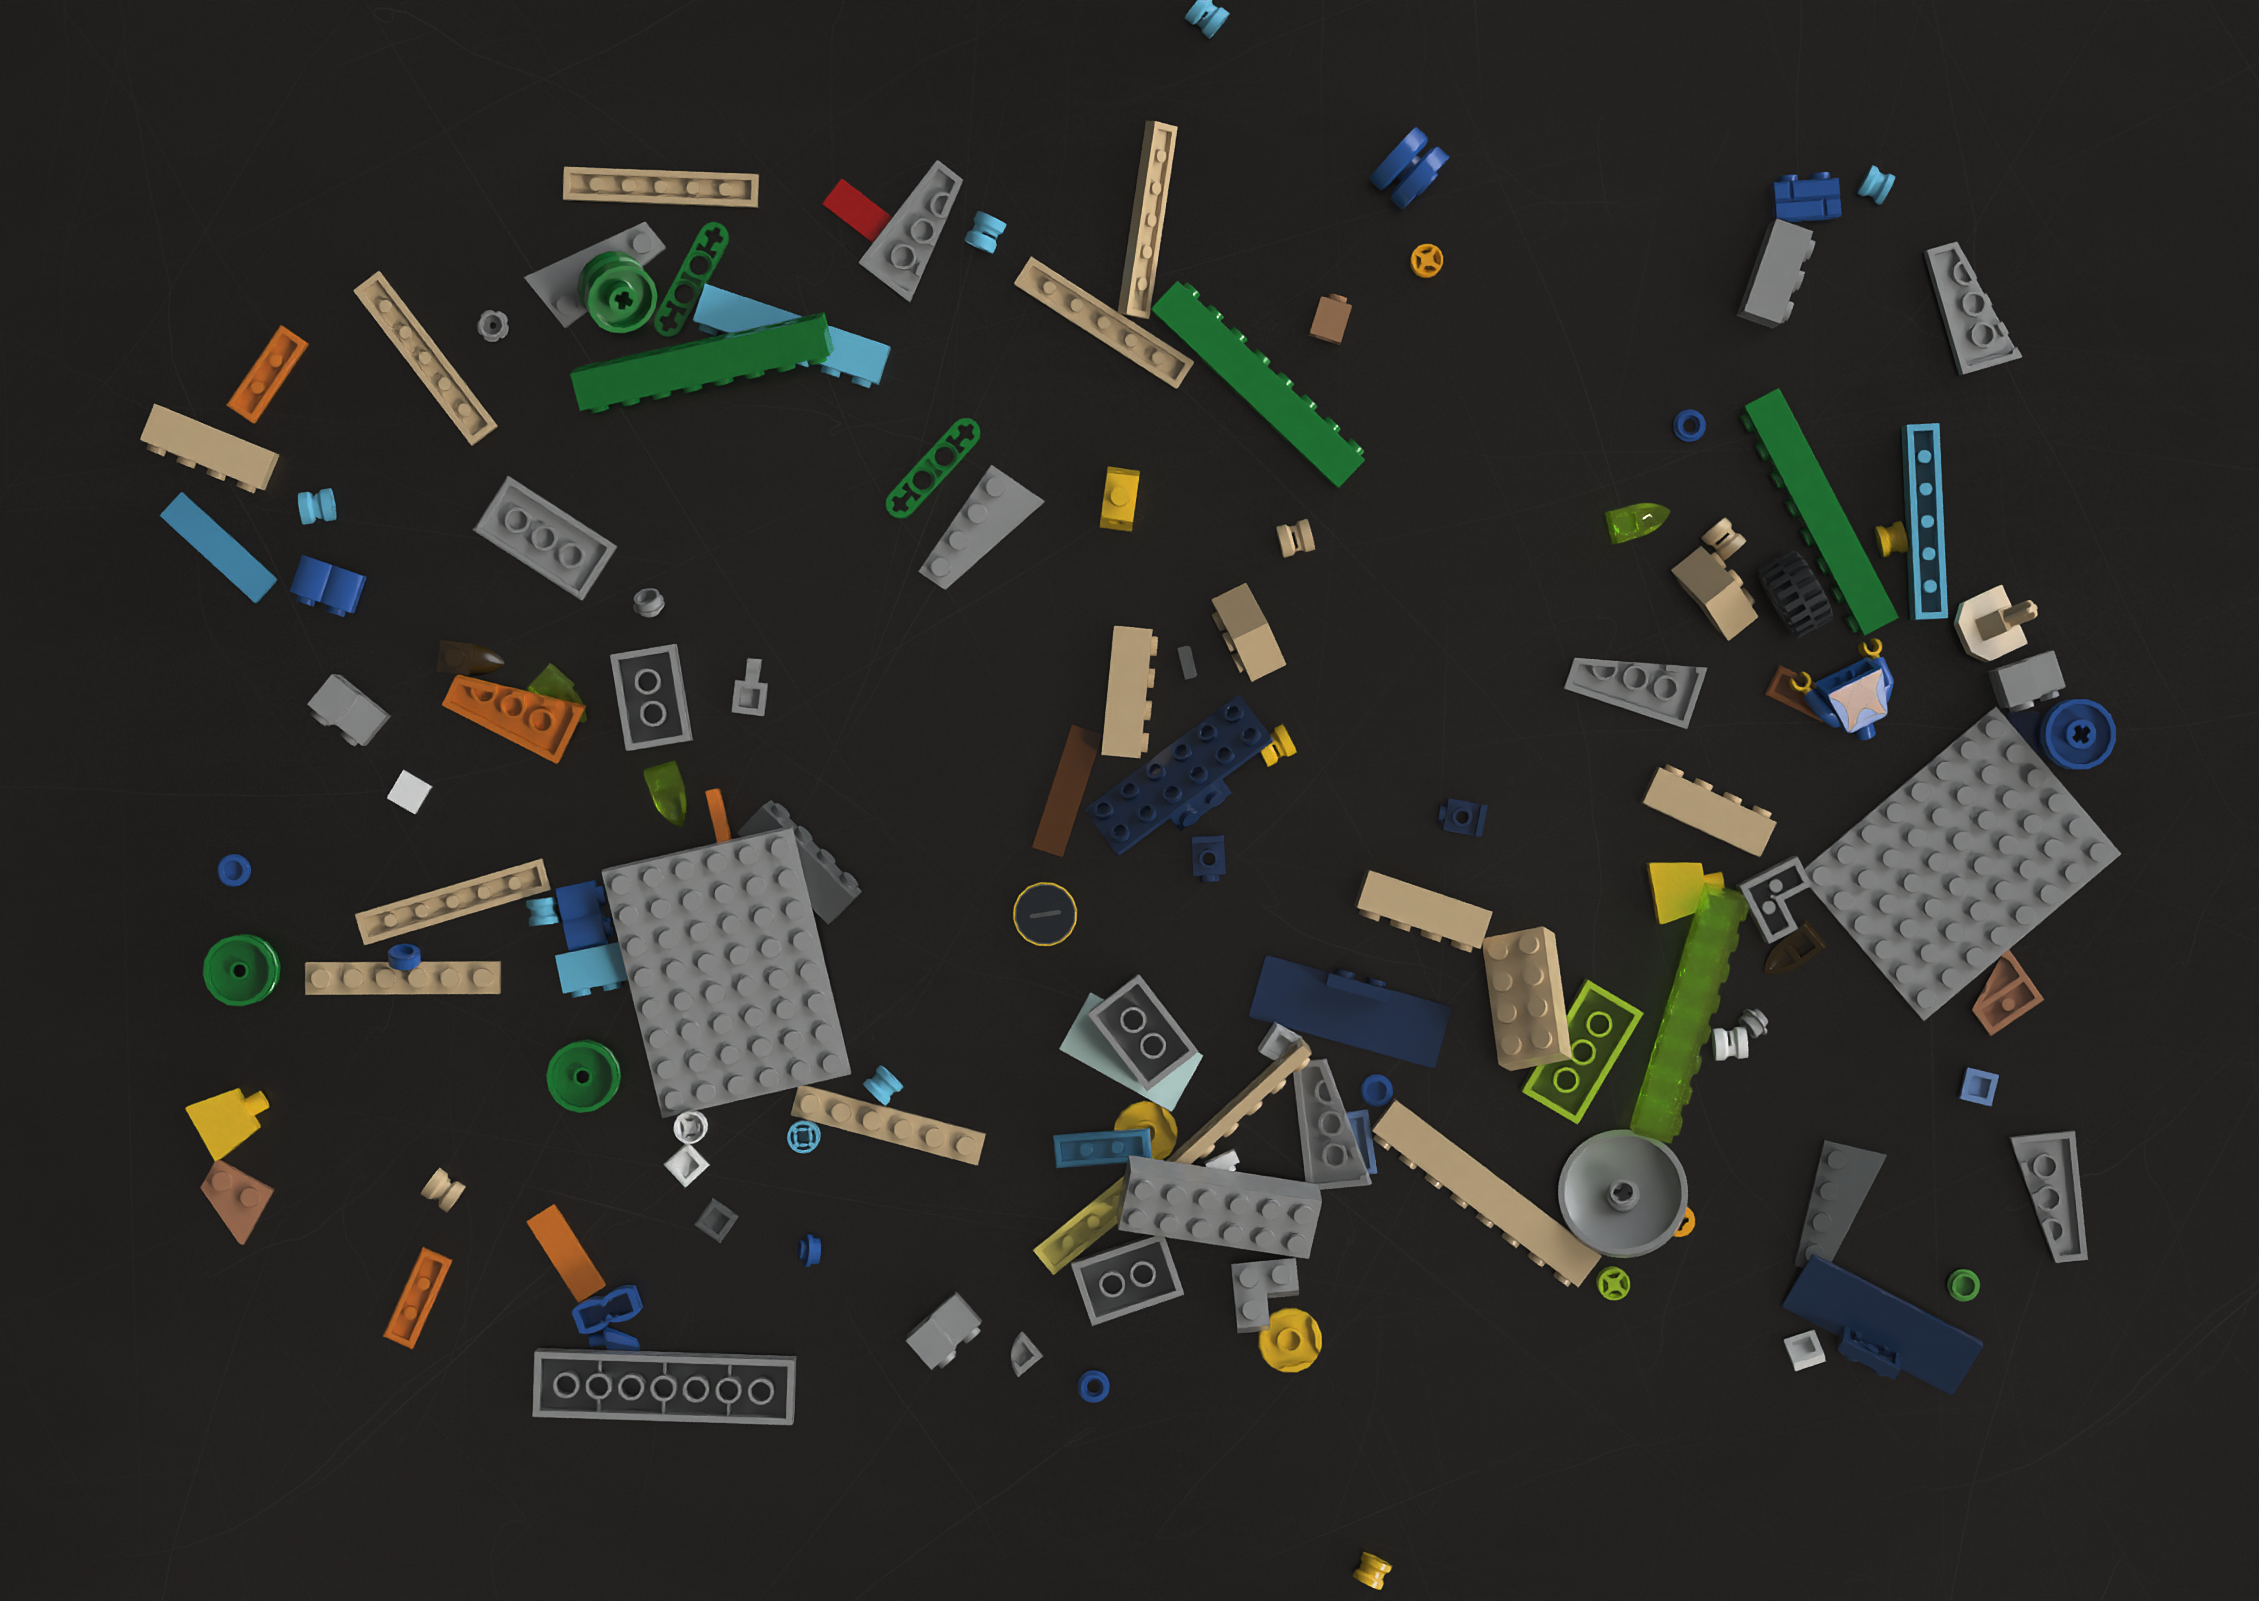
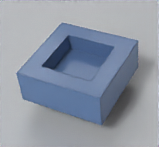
[1958,1067,1999,1106]

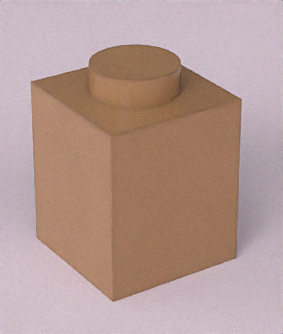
[1309,293,1352,345]

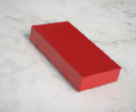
[822,179,893,243]

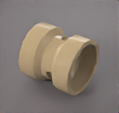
[1701,517,1746,562]
[1276,519,1315,558]
[421,1168,466,1213]

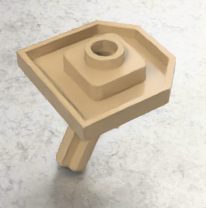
[1953,585,2038,663]

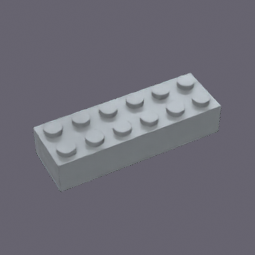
[1116,1155,1322,1259]

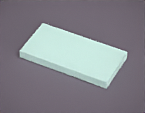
[1059,992,1203,1112]

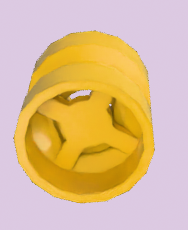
[1260,724,1297,767]

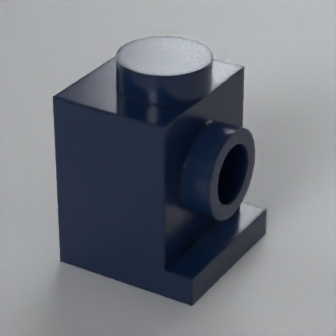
[1437,798,1488,837]
[1191,835,1226,882]

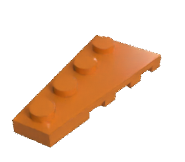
[442,675,586,764]

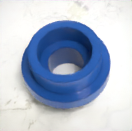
[1673,409,1706,442]
[797,1234,821,1267]
[1077,1370,1110,1403]

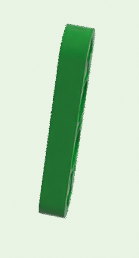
[654,222,729,338]
[886,418,981,519]

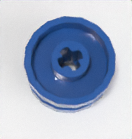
[1369,127,1450,210]
[2038,699,2116,769]

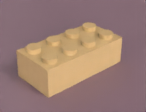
[1354,869,1493,952]
[1482,926,1572,1071]

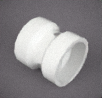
[1712,1026,1748,1061]
[674,1110,708,1144]

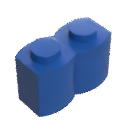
[289,555,367,617]
[556,880,613,952]
[572,1285,643,1334]

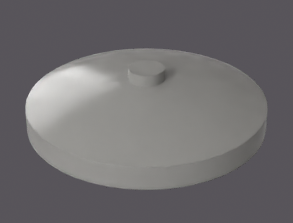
[1558,1130,1688,1258]

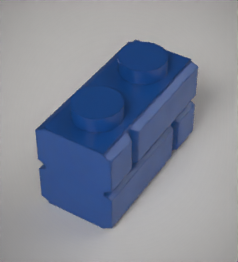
[1770,172,1842,222]

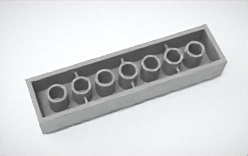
[532,1348,796,1425]

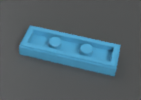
[1053,1128,1153,1168]

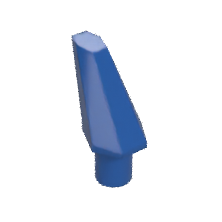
[588,1326,641,1351]

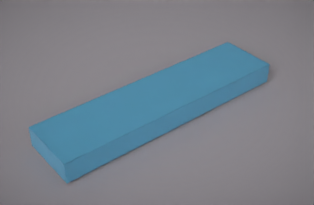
[160,492,279,603]

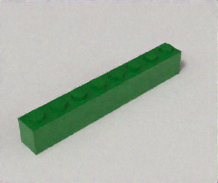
[1151,281,1365,489]
[570,312,834,413]
[1740,388,1899,636]

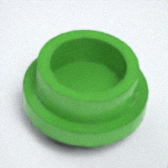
[1947,1269,1980,1302]

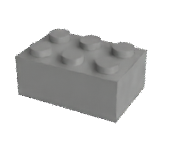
[1737,218,1815,329]
[610,644,693,751]
[1087,973,1198,1091]
[1071,1235,1184,1326]

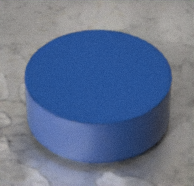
[217,854,251,887]
[388,944,421,970]
[1360,1074,1393,1107]

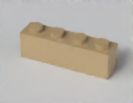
[140,404,279,493]
[1101,626,1158,758]
[1640,764,1777,857]

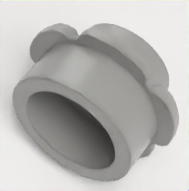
[477,310,509,342]
[633,588,665,618]
[1738,1009,1768,1038]

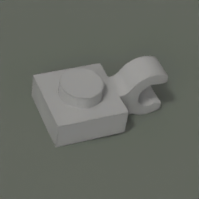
[732,658,768,716]

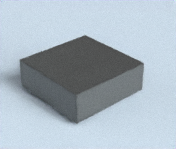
[1177,646,1197,680]
[694,1198,739,1243]

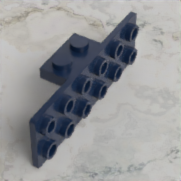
[1085,695,1273,855]
[1249,955,1451,1068]
[1783,1254,1983,1395]

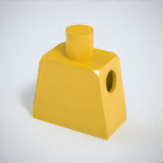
[1100,466,1140,532]
[1646,862,1725,924]
[185,1088,270,1161]

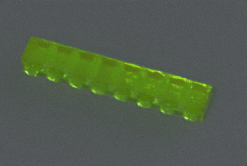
[1629,882,1749,1143]

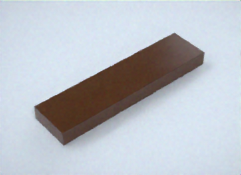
[1032,725,1102,857]

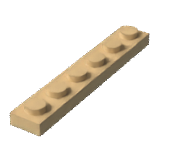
[1118,121,1178,319]
[563,167,759,208]
[1014,257,1194,390]
[353,271,498,446]
[355,859,551,945]
[305,961,501,995]
[1166,1038,1312,1165]
[791,1085,986,1166]

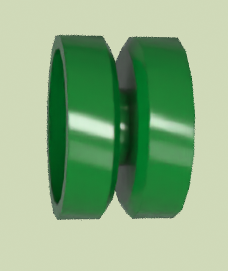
[577,251,658,333]
[203,934,281,1007]
[546,1039,622,1113]

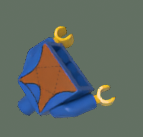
[1789,638,1894,740]

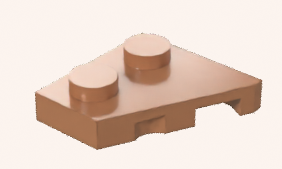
[1971,950,2044,1037]
[201,1160,274,1245]

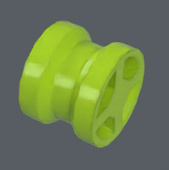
[1596,1266,1630,1301]

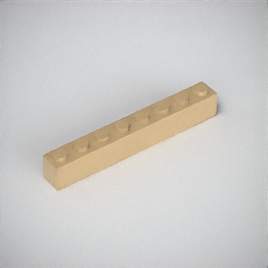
[1371,1098,1602,1287]

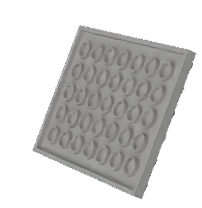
[1804,706,2121,1021]
[602,826,851,1118]

